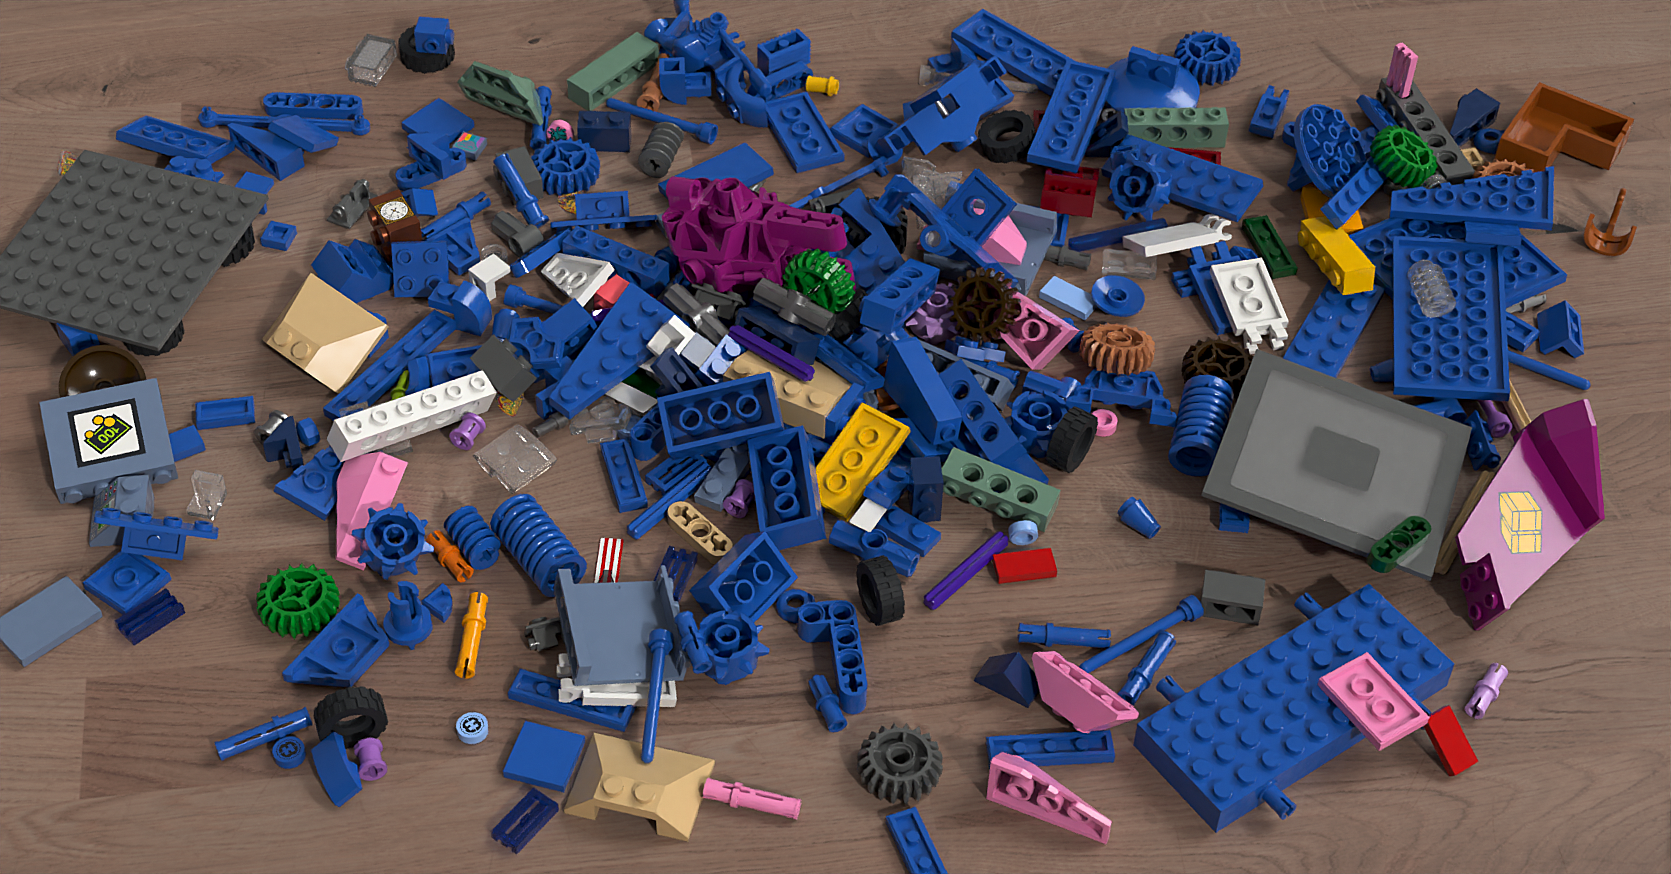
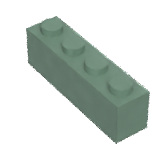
[567,32,659,111]

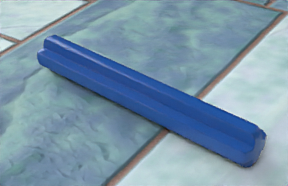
[626,463,713,539]

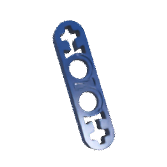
[263,92,363,120]

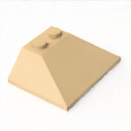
[262,273,389,394]
[564,733,715,841]

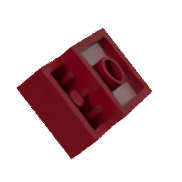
[1040,166,1100,218]

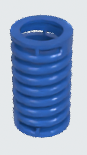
[1168,375,1234,477]
[490,494,587,597]

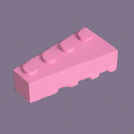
[966,282,1080,370]

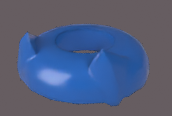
[1473,128,1506,154]
[776,589,815,624]

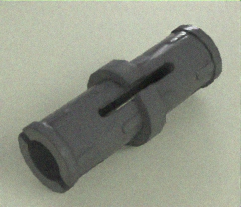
[1043,245,1091,271]

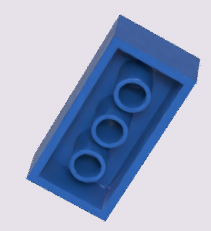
[657,372,785,460]
[747,425,826,550]

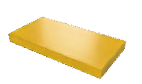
[815,402,911,522]

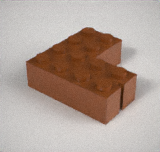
[1495,82,1635,173]

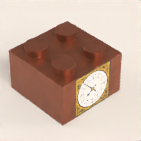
[367,189,422,267]

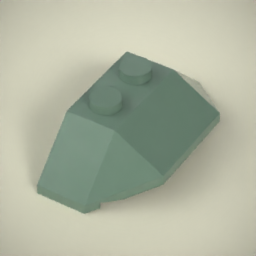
[457,61,543,126]

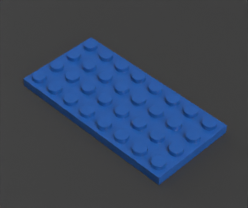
[1392,236,1510,401]

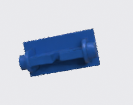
[1463,410,1501,471]

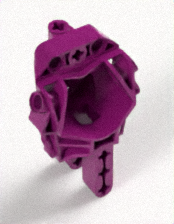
[662,176,856,294]

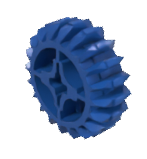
[1174,30,1241,86]
[531,137,600,197]

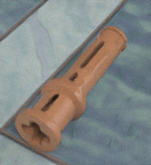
[637,53,672,112]

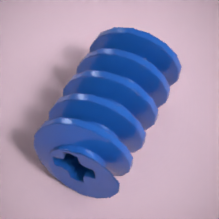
[443,506,501,570]

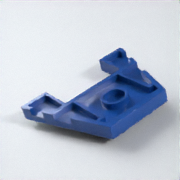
[1066,367,1177,427]

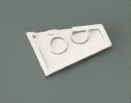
[541,253,615,307]

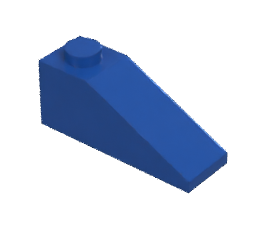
[228,123,305,181]

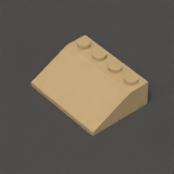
[723,350,852,439]

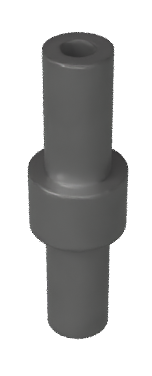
[532,409,585,438]

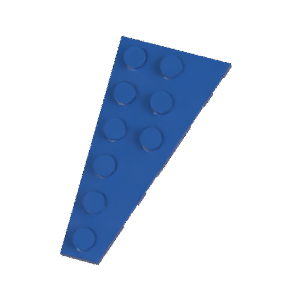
[1390,166,1554,231]

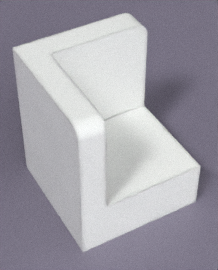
[468,254,510,301]
[646,315,696,357]

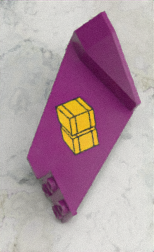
[1455,399,1605,631]

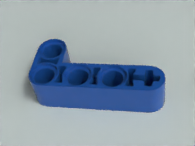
[798,600,867,714]

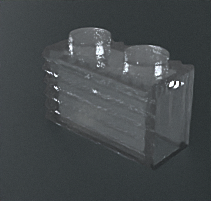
[345,34,397,87]

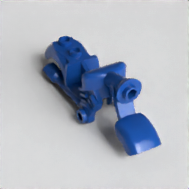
[644,0,772,128]

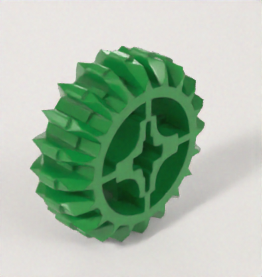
[1369,125,1438,188]
[783,248,856,314]
[256,563,340,640]

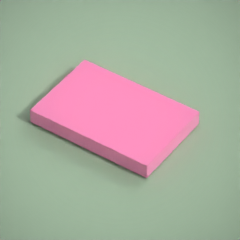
[1317,652,1429,751]

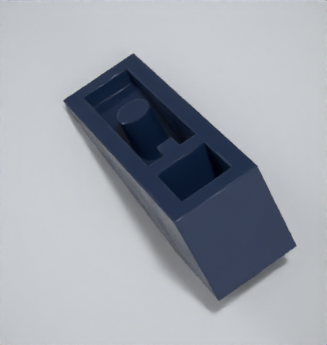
[1450,88,1500,147]

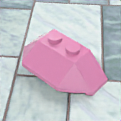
[917,208,1027,265]
[1032,651,1139,733]

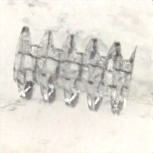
[1407,260,1456,318]

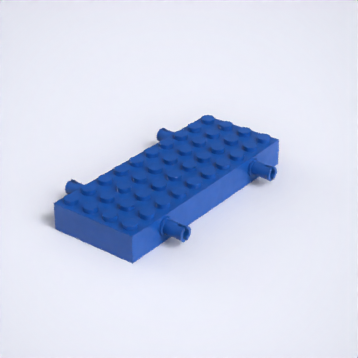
[1133,584,1454,833]

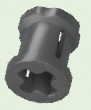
[254,410,288,444]

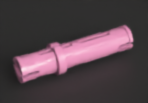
[703,778,801,820]

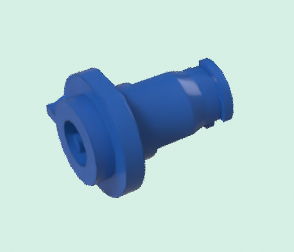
[383,581,433,650]

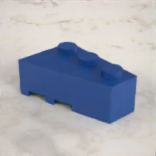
[515,298,598,383]

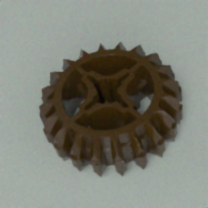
[946,267,1021,343]
[1181,337,1254,399]

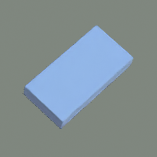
[1039,276,1097,320]

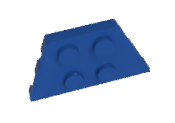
[282,593,390,687]

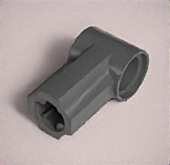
[491,211,544,257]

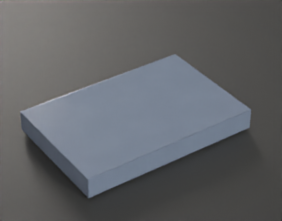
[0,576,103,667]

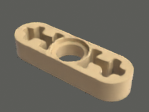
[668,501,733,565]

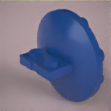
[1104,46,1200,113]
[1287,104,1366,198]

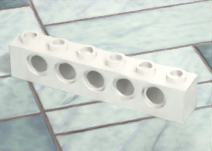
[327,370,497,462]

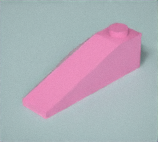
[336,452,408,571]
[986,752,1112,844]

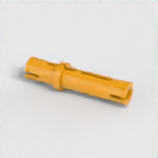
[455,592,488,679]

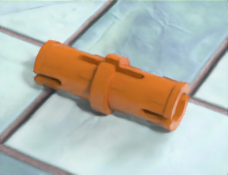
[426,530,474,582]

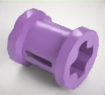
[449,412,486,450]
[723,479,755,518]
[354,738,387,781]

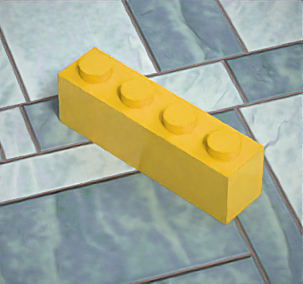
[1298,216,1375,295]

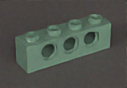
[1123,107,1229,148]
[942,447,1061,532]

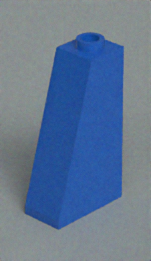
[883,337,962,445]

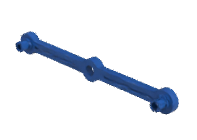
[198,106,370,135]
[789,156,889,209]

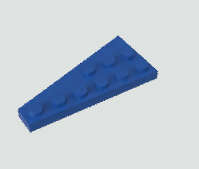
[549,282,690,420]

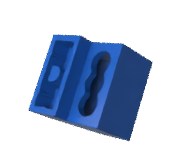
[311,239,394,303]

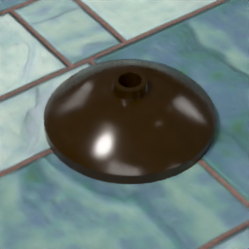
[59,345,147,398]

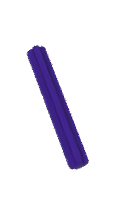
[728,325,815,382]
[923,531,1009,610]

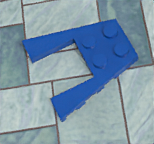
[839,188,905,295]

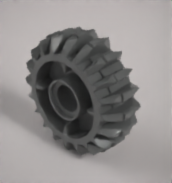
[857,723,943,804]

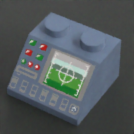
[89,475,155,547]

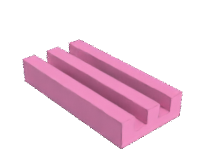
[1386,43,1418,98]

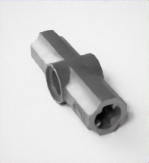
[753,278,836,336]
[663,283,730,346]

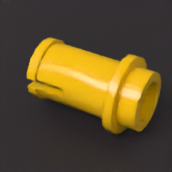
[806,76,839,96]

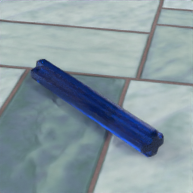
[1068,218,1168,252]

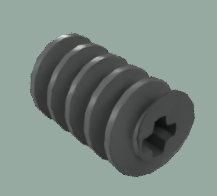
[638,122,684,178]

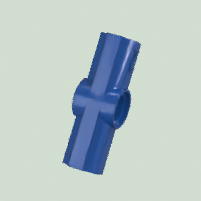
[829,520,920,577]

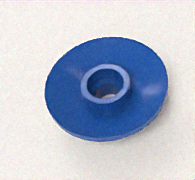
[1091,275,1145,317]

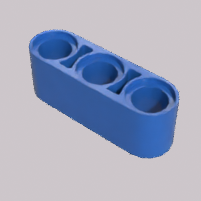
[630,404,666,461]

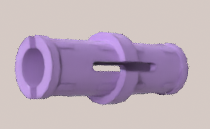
[1465,663,1508,719]

